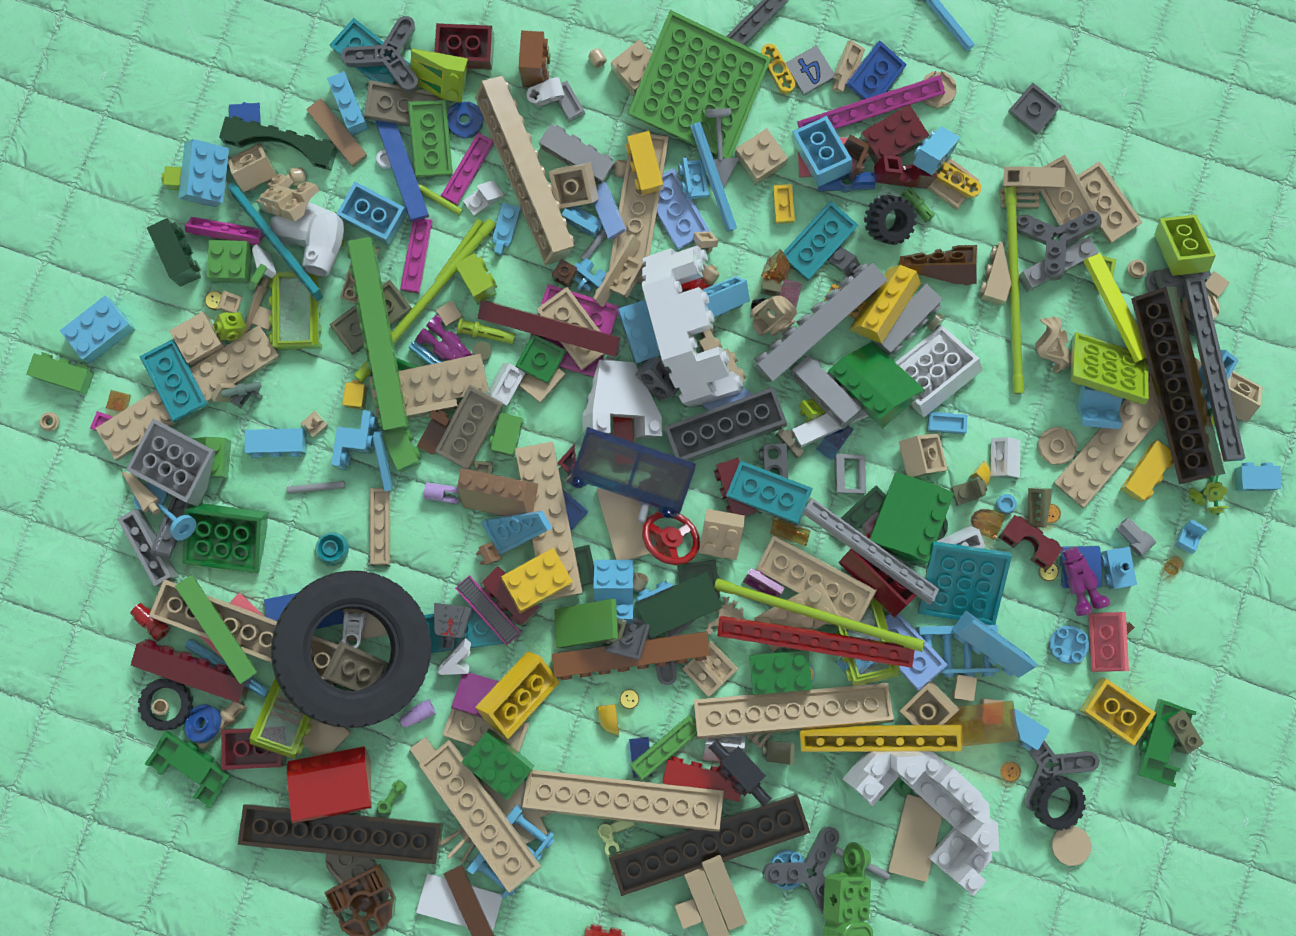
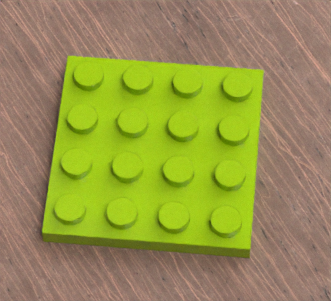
[1070,332,1149,405]

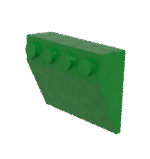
[828,342,925,429]
[869,472,954,566]
[182,503,268,573]

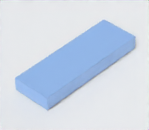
[593,182,627,240]

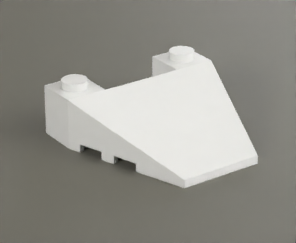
[582,360,662,439]

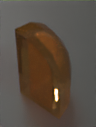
[761,249,790,282]
[971,509,1005,540]

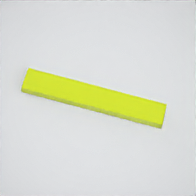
[1084,253,1146,363]

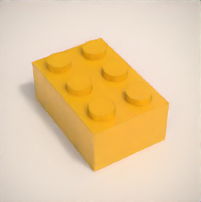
[501,548,573,614]
[1079,678,1156,745]

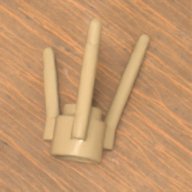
[441,827,475,863]

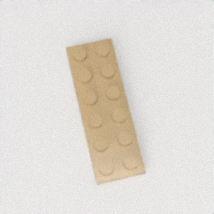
[369,354,489,415]
[756,535,877,622]

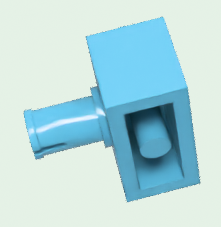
[1101,547,1137,590]

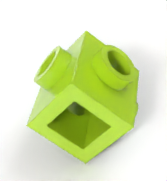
[213,312,247,341]

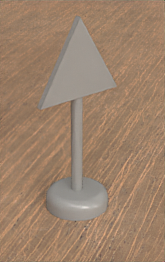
[705,108,739,188]

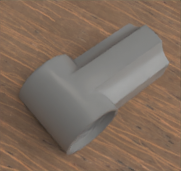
[1116,517,1156,557]

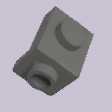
[828,246,860,278]
[230,384,263,409]

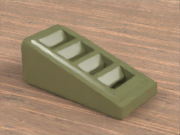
[1028,487,1052,528]

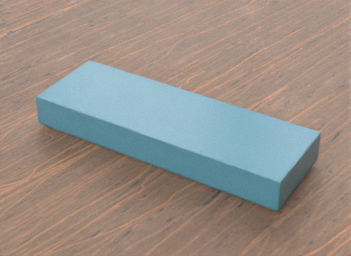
[372,430,393,491]

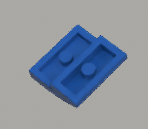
[1060,546,1102,588]

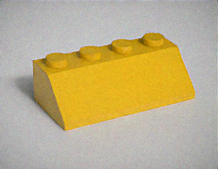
[849,265,921,344]
[475,651,560,739]

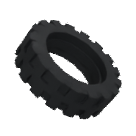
[138,678,193,731]
[1032,775,1086,831]

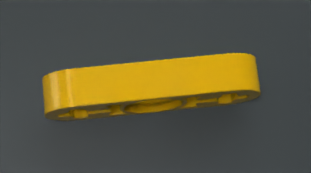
[761,44,795,95]
[936,162,982,199]

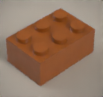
[519,30,551,88]

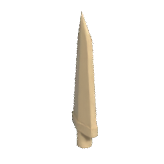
[243,277,269,335]
[122,472,160,515]

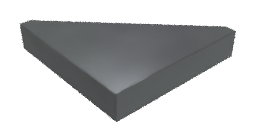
[604,623,650,660]

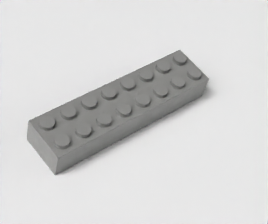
[752,262,887,382]

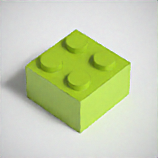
[455,253,497,305]

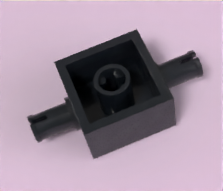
[708,739,772,807]

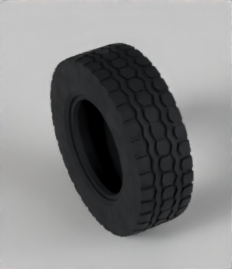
[271,570,431,728]

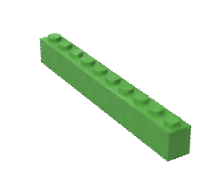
[346,237,409,432]

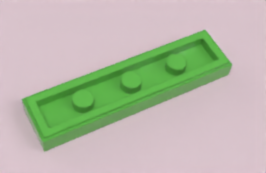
[629,715,697,781]

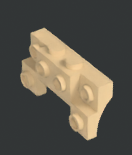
[256,174,320,222]

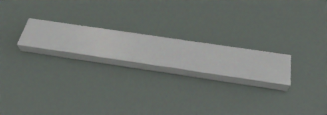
[802,498,939,605]

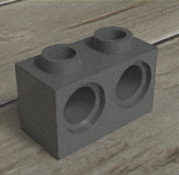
[635,356,679,401]
[759,443,788,478]

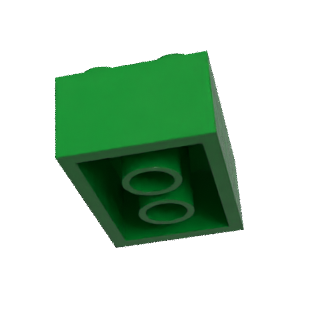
[749,651,812,695]
[461,728,535,800]

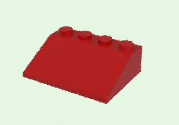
[287,746,372,823]

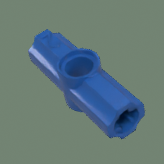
[818,172,876,193]

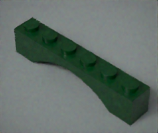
[219,116,337,171]

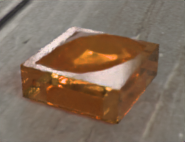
[106,390,131,412]

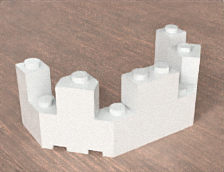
[642,245,743,408]
[843,751,999,896]

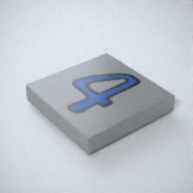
[786,45,835,96]

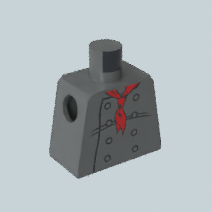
[434,603,473,649]

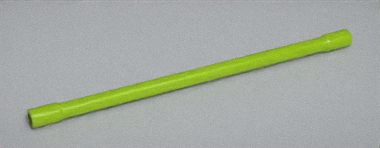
[1005,186,1024,394]
[354,218,496,383]
[714,579,925,652]

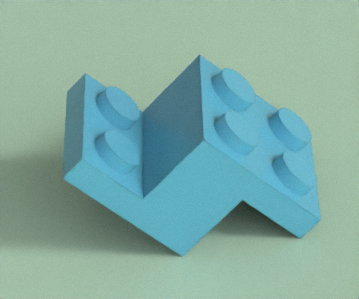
[1076,385,1123,429]
[331,410,379,470]
[594,560,633,624]

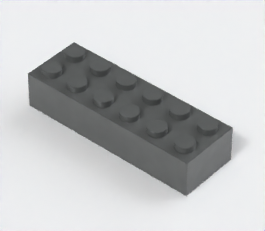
[665,387,787,466]

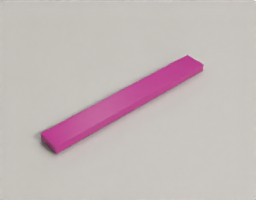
[797,75,945,129]

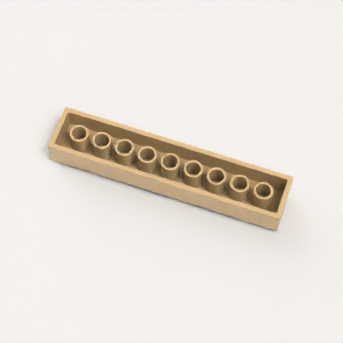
[475,75,574,266]
[149,579,339,686]

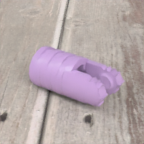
[424,482,459,504]
[400,699,436,727]

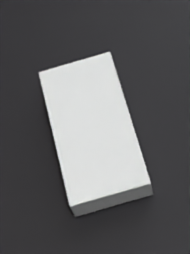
[252,244,276,278]

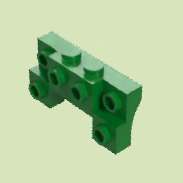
[1136,699,1197,787]
[145,731,232,809]

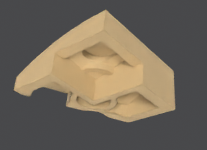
[518,368,566,403]

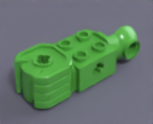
[823,842,873,936]

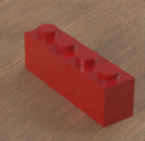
[662,756,741,802]

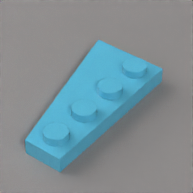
[481,511,552,555]

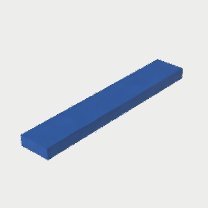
[376,120,429,222]

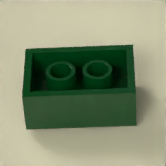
[146,218,201,287]

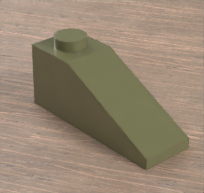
[762,741,795,765]

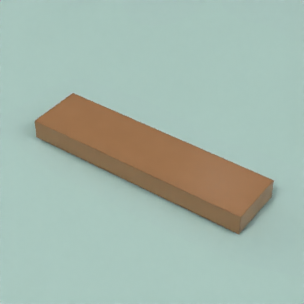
[306,98,367,167]

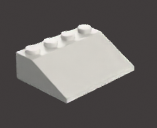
[895,326,982,417]

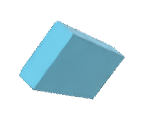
[927,412,968,434]

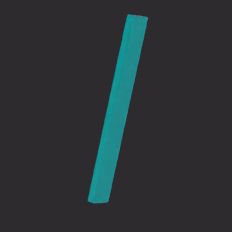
[228,182,323,301]

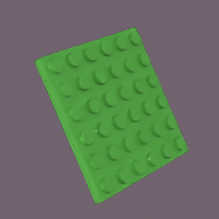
[627,10,771,159]

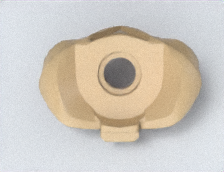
[750,296,797,336]
[1035,316,1071,374]

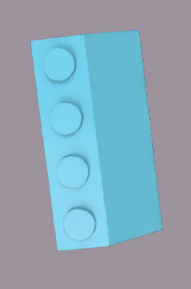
[952,611,1038,678]

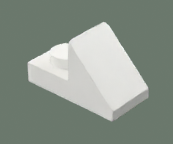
[463,180,505,217]
[438,638,471,675]

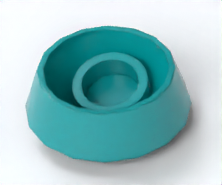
[315,532,349,565]

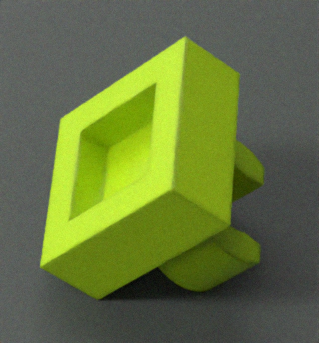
[799,399,825,423]

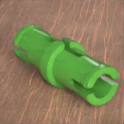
[901,187,935,223]

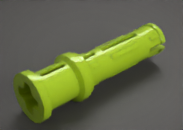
[457,318,516,345]

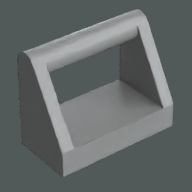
[834,454,866,494]

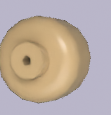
[287,167,306,187]
[700,264,720,284]

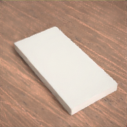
[416,873,503,931]

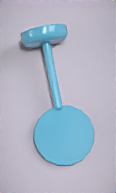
[134,483,196,540]

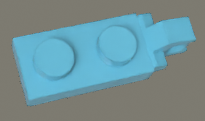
[492,203,521,256]

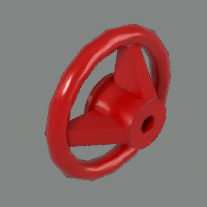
[642,510,700,565]

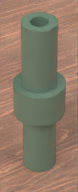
[222,381,262,398]

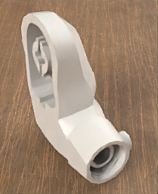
[270,203,344,277]

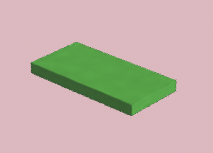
[408,100,453,178]
[554,599,618,648]

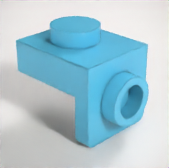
[1175,520,1207,554]

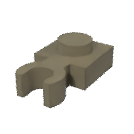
[775,428,804,459]

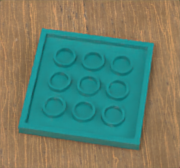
[918,541,1012,625]

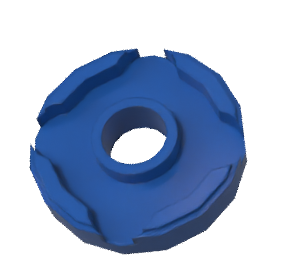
[447,101,484,139]
[184,704,221,744]

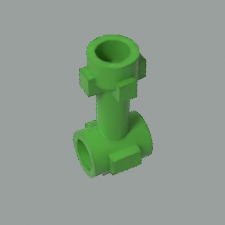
[377,779,408,814]

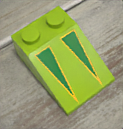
[410,48,468,103]

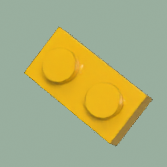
[773,184,795,224]

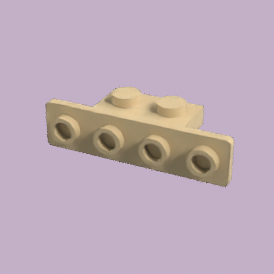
[593,234,646,307]

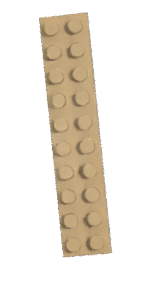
[95,325,280,461]
[1053,358,1201,508]
[694,683,894,739]
[522,770,724,832]

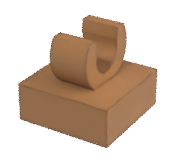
[476,542,502,565]

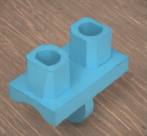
[574,258,606,292]

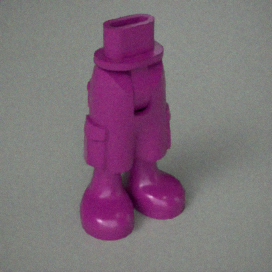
[415,315,473,361]
[1063,546,1111,616]

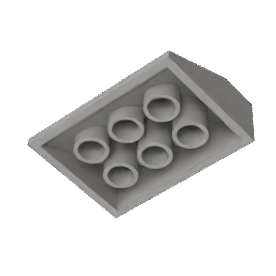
[126,419,216,506]

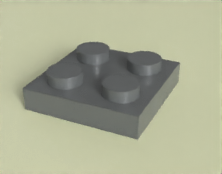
[1008,83,1061,135]

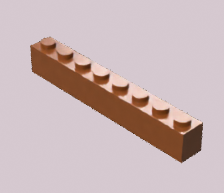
[552,631,711,680]

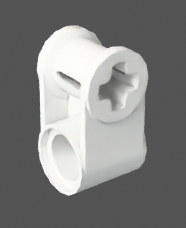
[526,77,565,106]
[342,611,366,648]

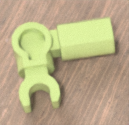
[598,820,635,855]

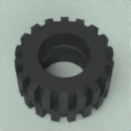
[864,195,917,245]

